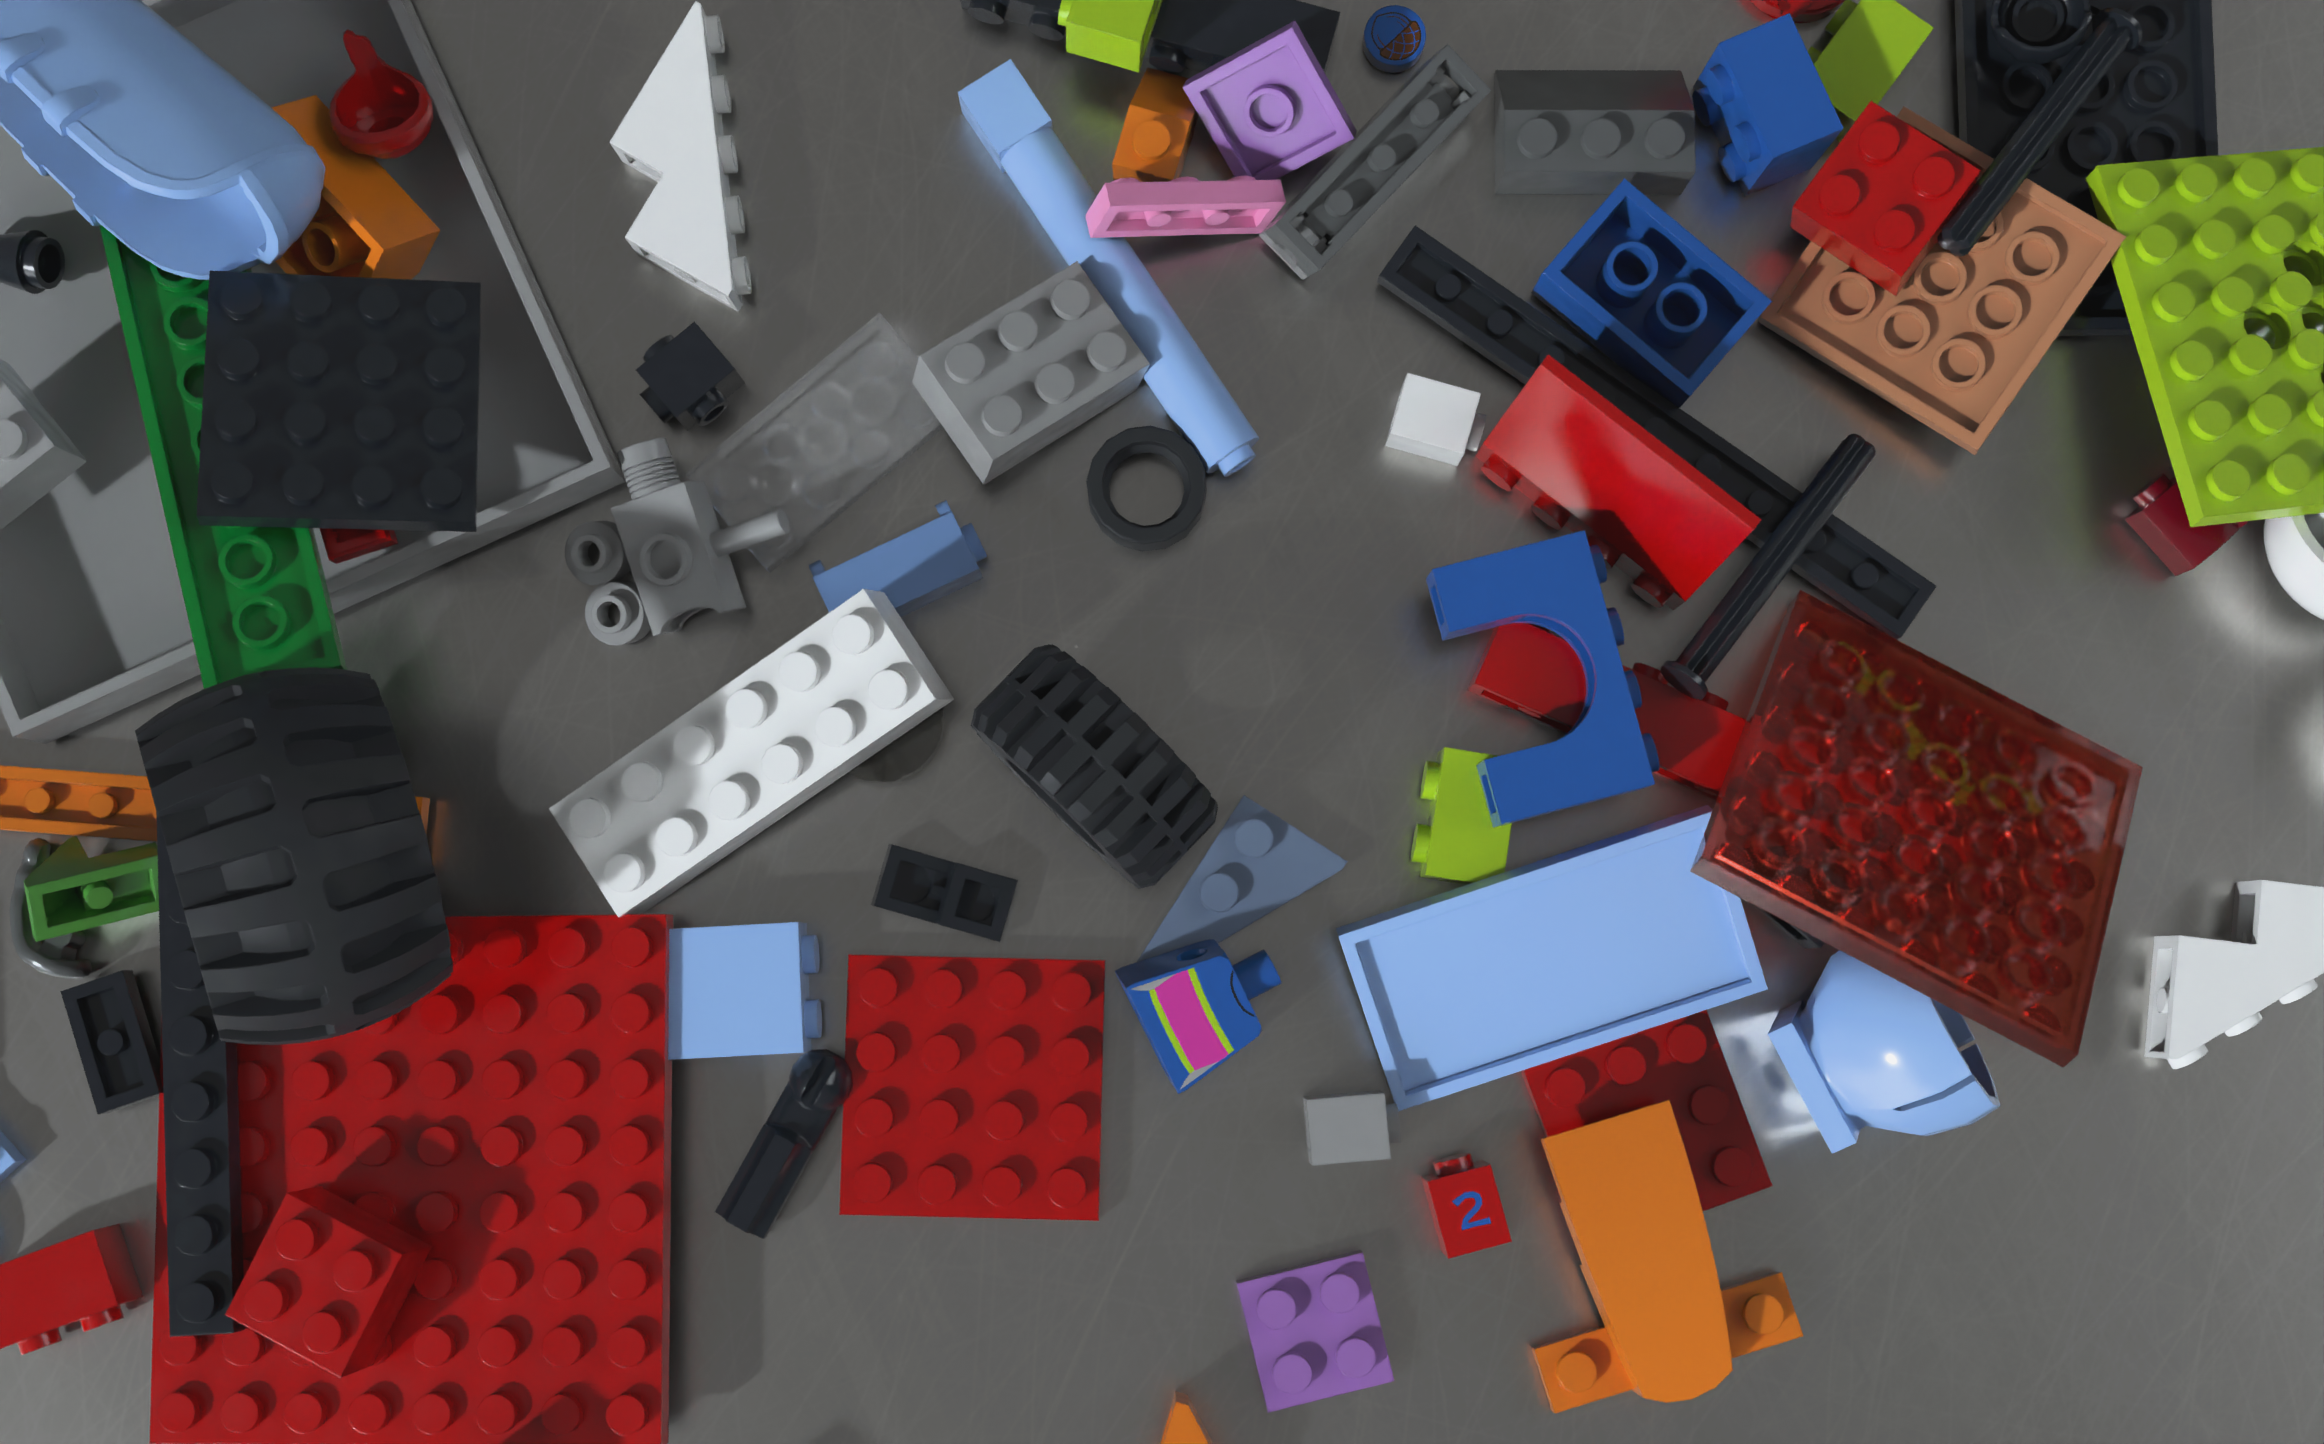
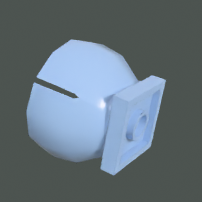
[1768,920,2001,1154]

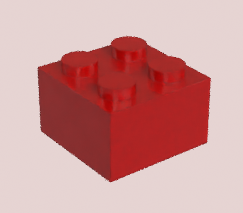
[1790,101,1981,296]
[225,1186,432,1378]

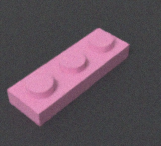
[1085,175,1286,238]

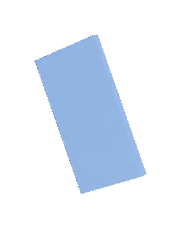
[1336,805,1768,1111]

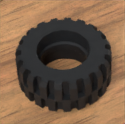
[971,644,1218,889]

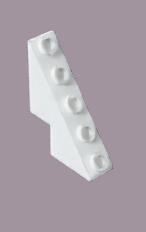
[609,1,752,312]
[2144,880,2324,1069]

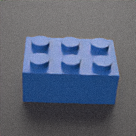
[1531,178,1772,408]

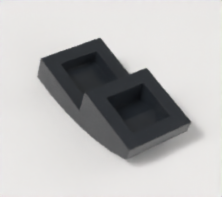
[871,844,1018,942]

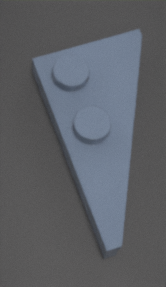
[1137,795,1348,962]

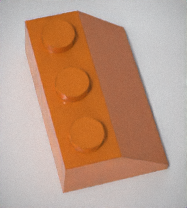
[271,95,441,280]

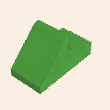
[24,836,159,942]

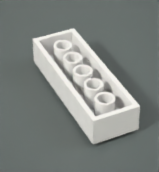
[549,589,954,918]

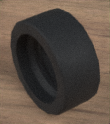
[1086,425,1207,552]

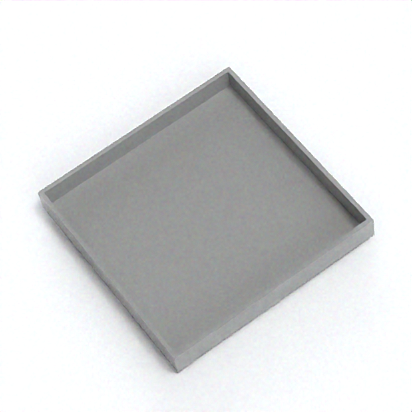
[0,0,626,744]

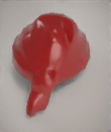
[329,29,433,159]

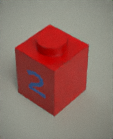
[1421,1152,1512,1259]

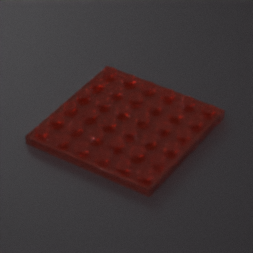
[1690,590,2143,1068]

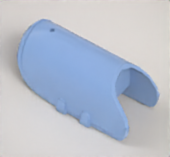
[0,0,325,280]

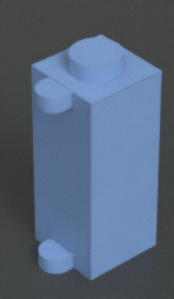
[809,500,987,617]

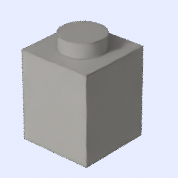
[1303,1090,1401,1166]

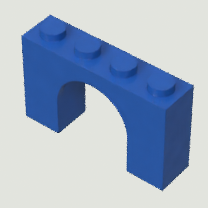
[1426,530,1660,828]

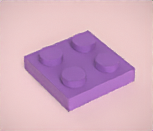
[1182,21,1357,180]
[1236,1250,1395,1413]

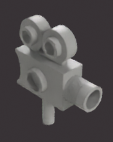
[565,438,790,645]

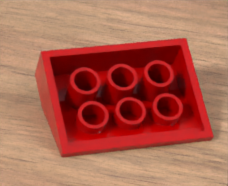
[1475,354,1762,610]

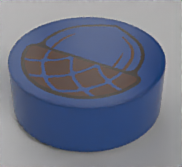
[1363,5,1426,73]

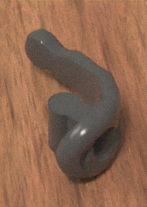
[9,838,92,979]

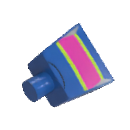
[1115,939,1282,1094]

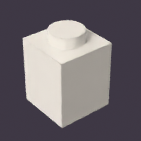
[1385,373,1487,466]

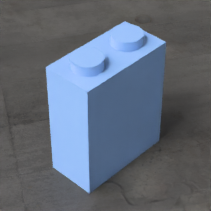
[668,922,822,1060]

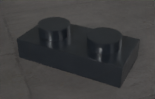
[60,970,164,1115]

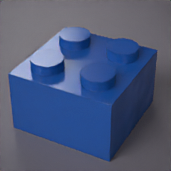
[1692,13,1844,197]

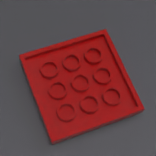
[839,954,1106,1221]

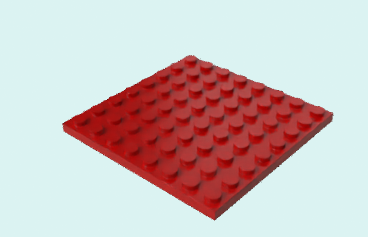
[149,914,673,1444]

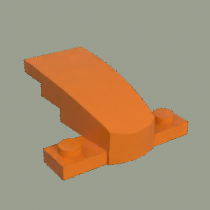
[1532,1100,1803,1413]

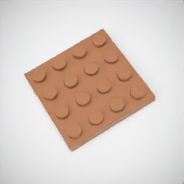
[1759,106,2126,455]

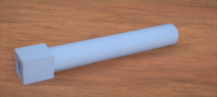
[958,59,1260,477]

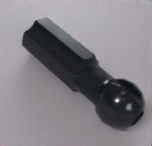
[715,1049,853,1239]

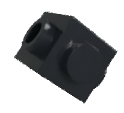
[636,321,745,431]

